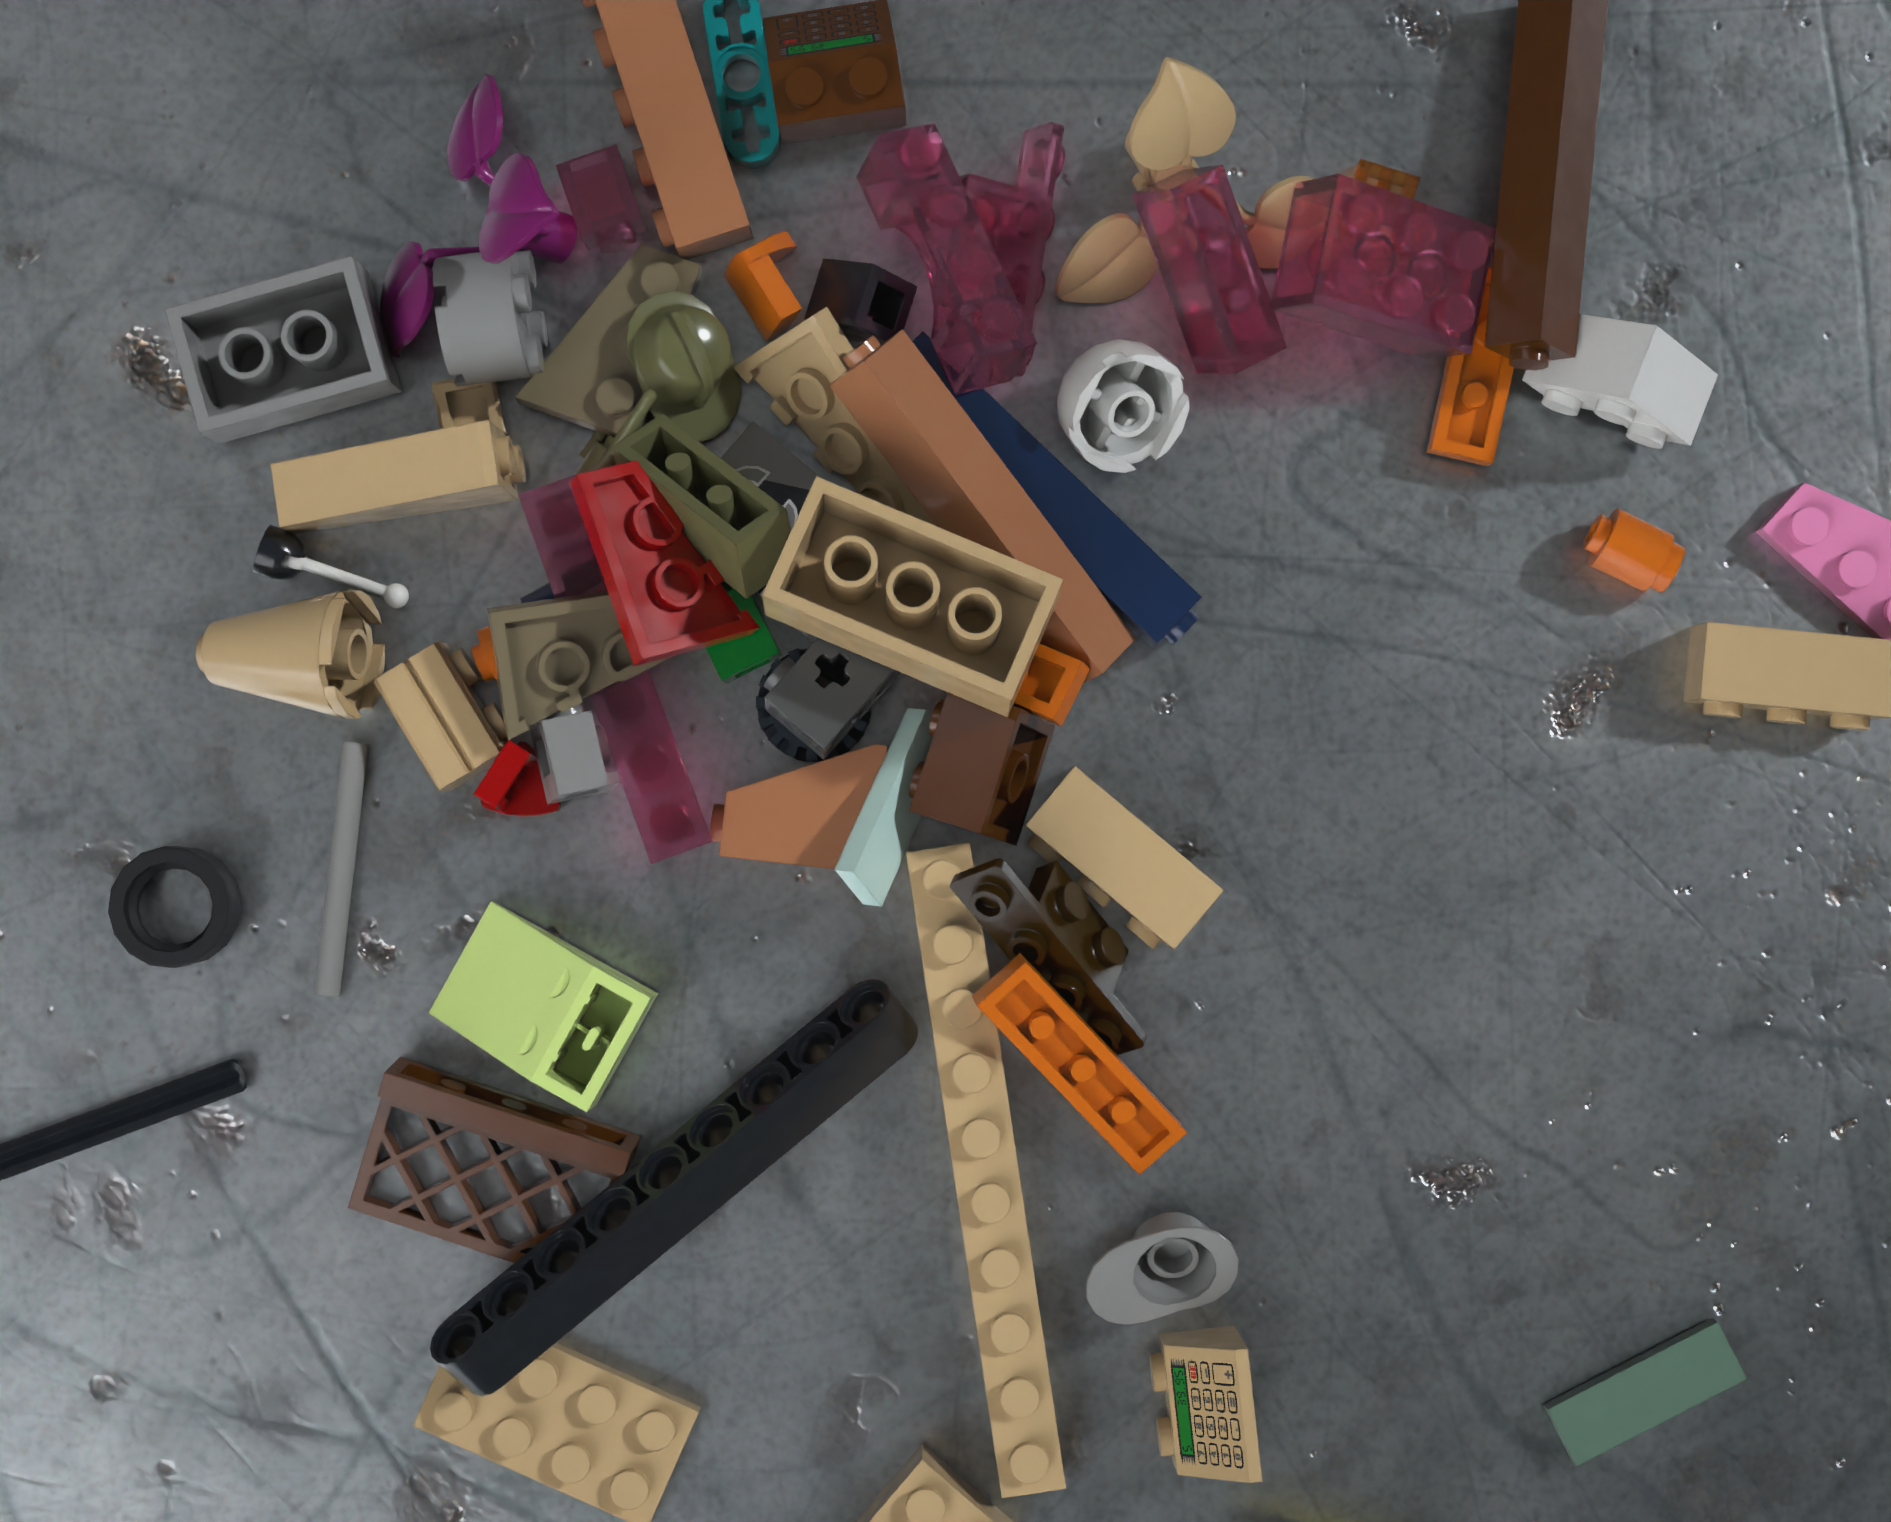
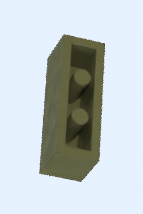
[612,414,791,599]

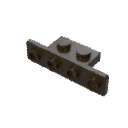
[950,858,1147,1056]

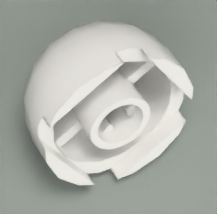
[1057,339,1189,473]

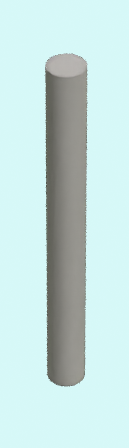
[314,742,369,997]

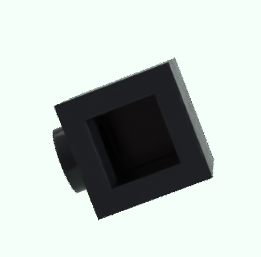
[804,258,918,344]

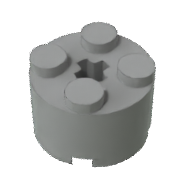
[433,250,548,386]

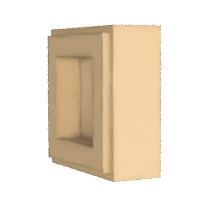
[431,378,509,436]

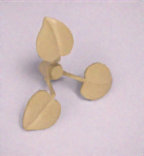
[1055,57,1341,303]

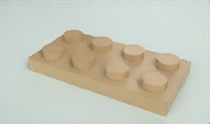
[413,1343,701,1522]

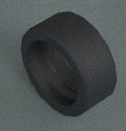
[108,846,241,968]

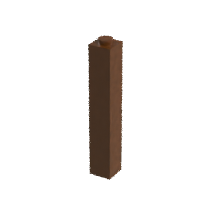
[1484,0,1609,370]

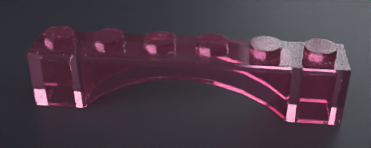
[518,473,713,864]

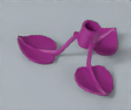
[380,73,577,358]

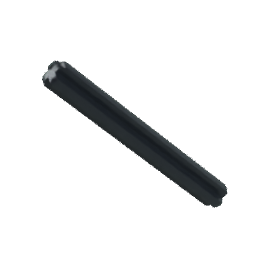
[0,1059,247,1181]

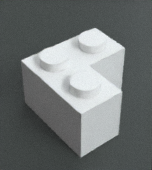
[1522,314,1718,449]

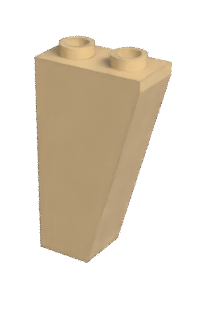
[270,420,526,534]

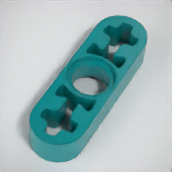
[703,0,781,169]

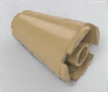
[196,590,385,719]

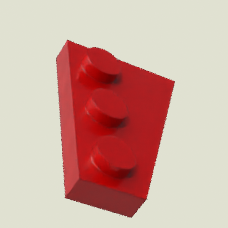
[570,460,760,667]

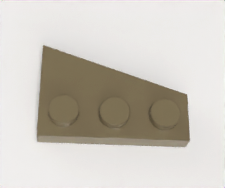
[515,244,702,438]
[487,590,673,740]

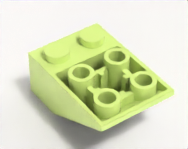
[429,901,659,1112]

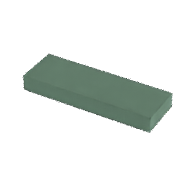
[1543,1318,1747,1466]

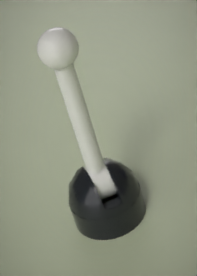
[253,525,409,608]

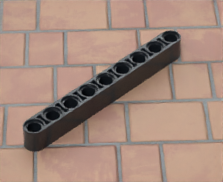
[430,979,918,1396]

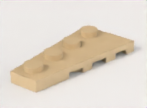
[733,307,936,526]

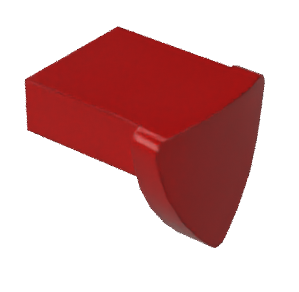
[473,740,561,817]

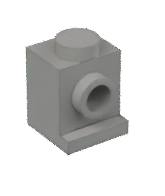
[530,703,621,805]

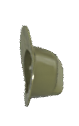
[625,291,742,442]

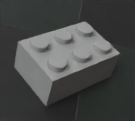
[165,256,402,444]

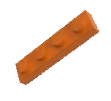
[971,953,1187,1175]

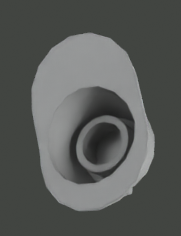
[1086,1212,1239,1325]

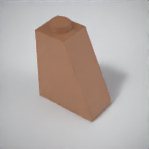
[710,744,889,869]

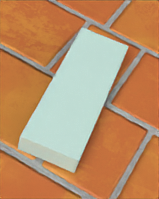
[835,708,933,907]

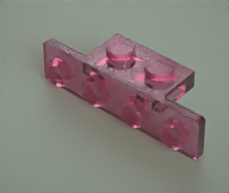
[938,122,1065,380]

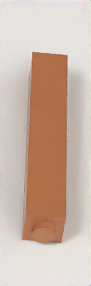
[829,329,1136,683]

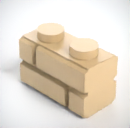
[373,641,507,792]

